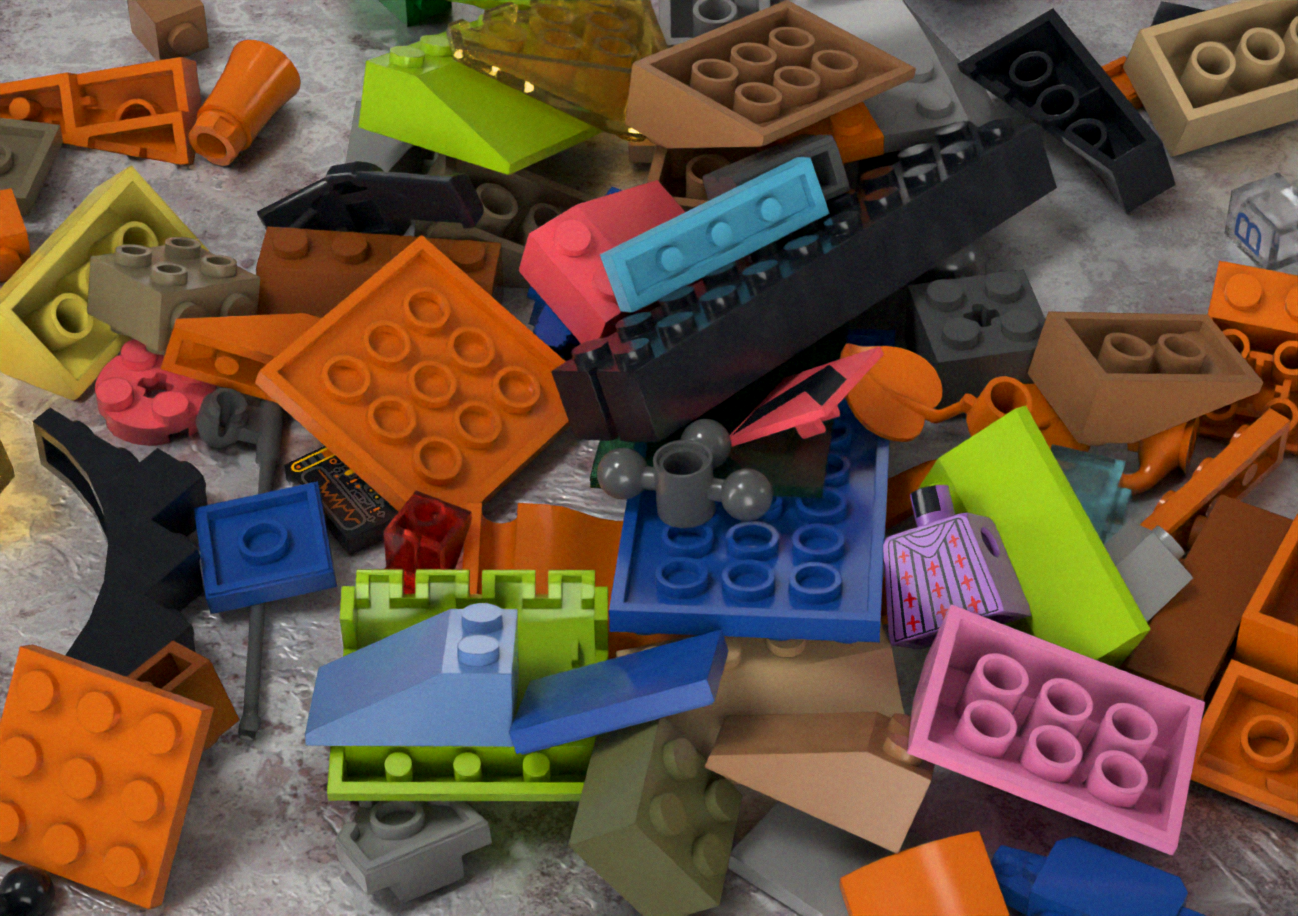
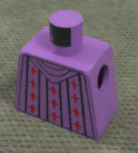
[883,485,1031,650]

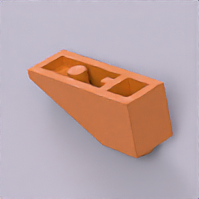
[161,313,321,404]

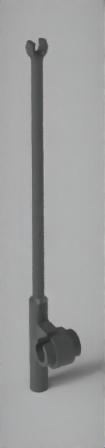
[195,388,284,742]

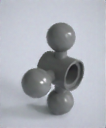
[597,419,773,528]

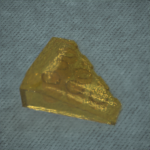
[446,0,668,142]

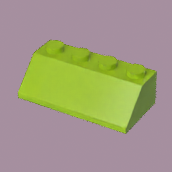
[918,405,1151,668]

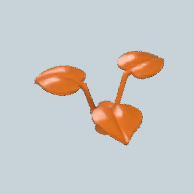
[840,343,1091,473]

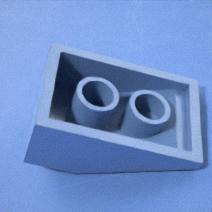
[305,603,519,747]

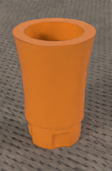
[188,40,301,166]

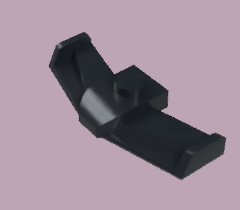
[257,161,484,236]

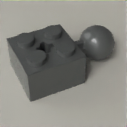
[905,239,1046,414]

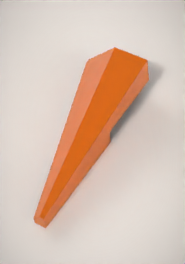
[0,57,202,165]

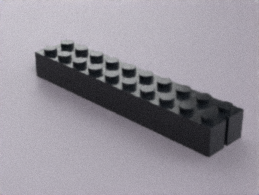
[551,118,1057,442]

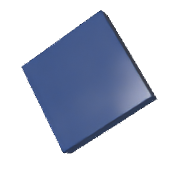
[194,481,337,614]

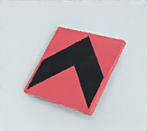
[730,346,884,447]

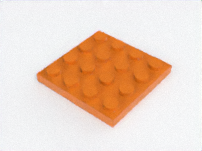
[255,235,570,547]

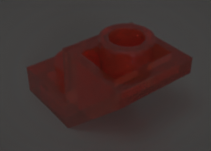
[384,490,472,594]

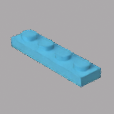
[600,157,830,313]

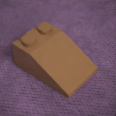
[1027,311,1263,446]
[704,712,935,854]

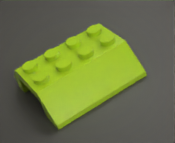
[327,569,609,801]

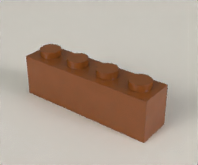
[1118,494,1293,719]

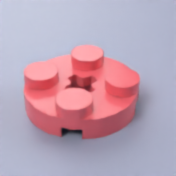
[95,339,218,446]

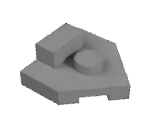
[335,801,492,904]

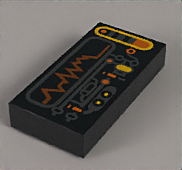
[284,446,403,555]

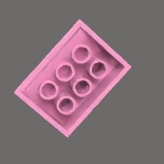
[907,604,1205,856]

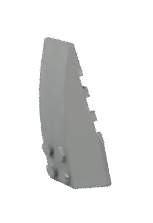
[770,0,1001,189]

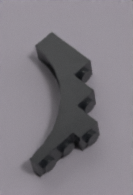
[32,408,208,677]

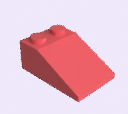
[518,180,702,344]

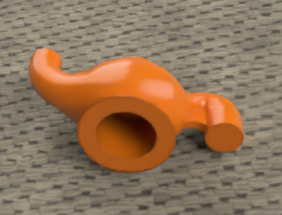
[1113,417,1200,496]

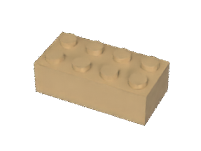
[1123,0,1298,157]

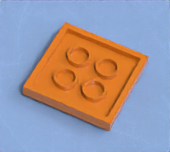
[0,644,214,909]

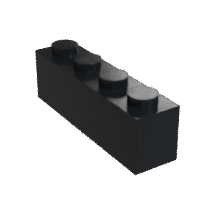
[957,8,1176,213]

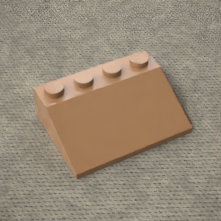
[625,0,916,149]

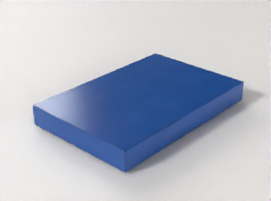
[509,629,729,755]

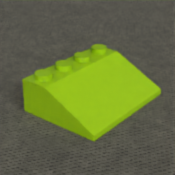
[358,14,621,175]

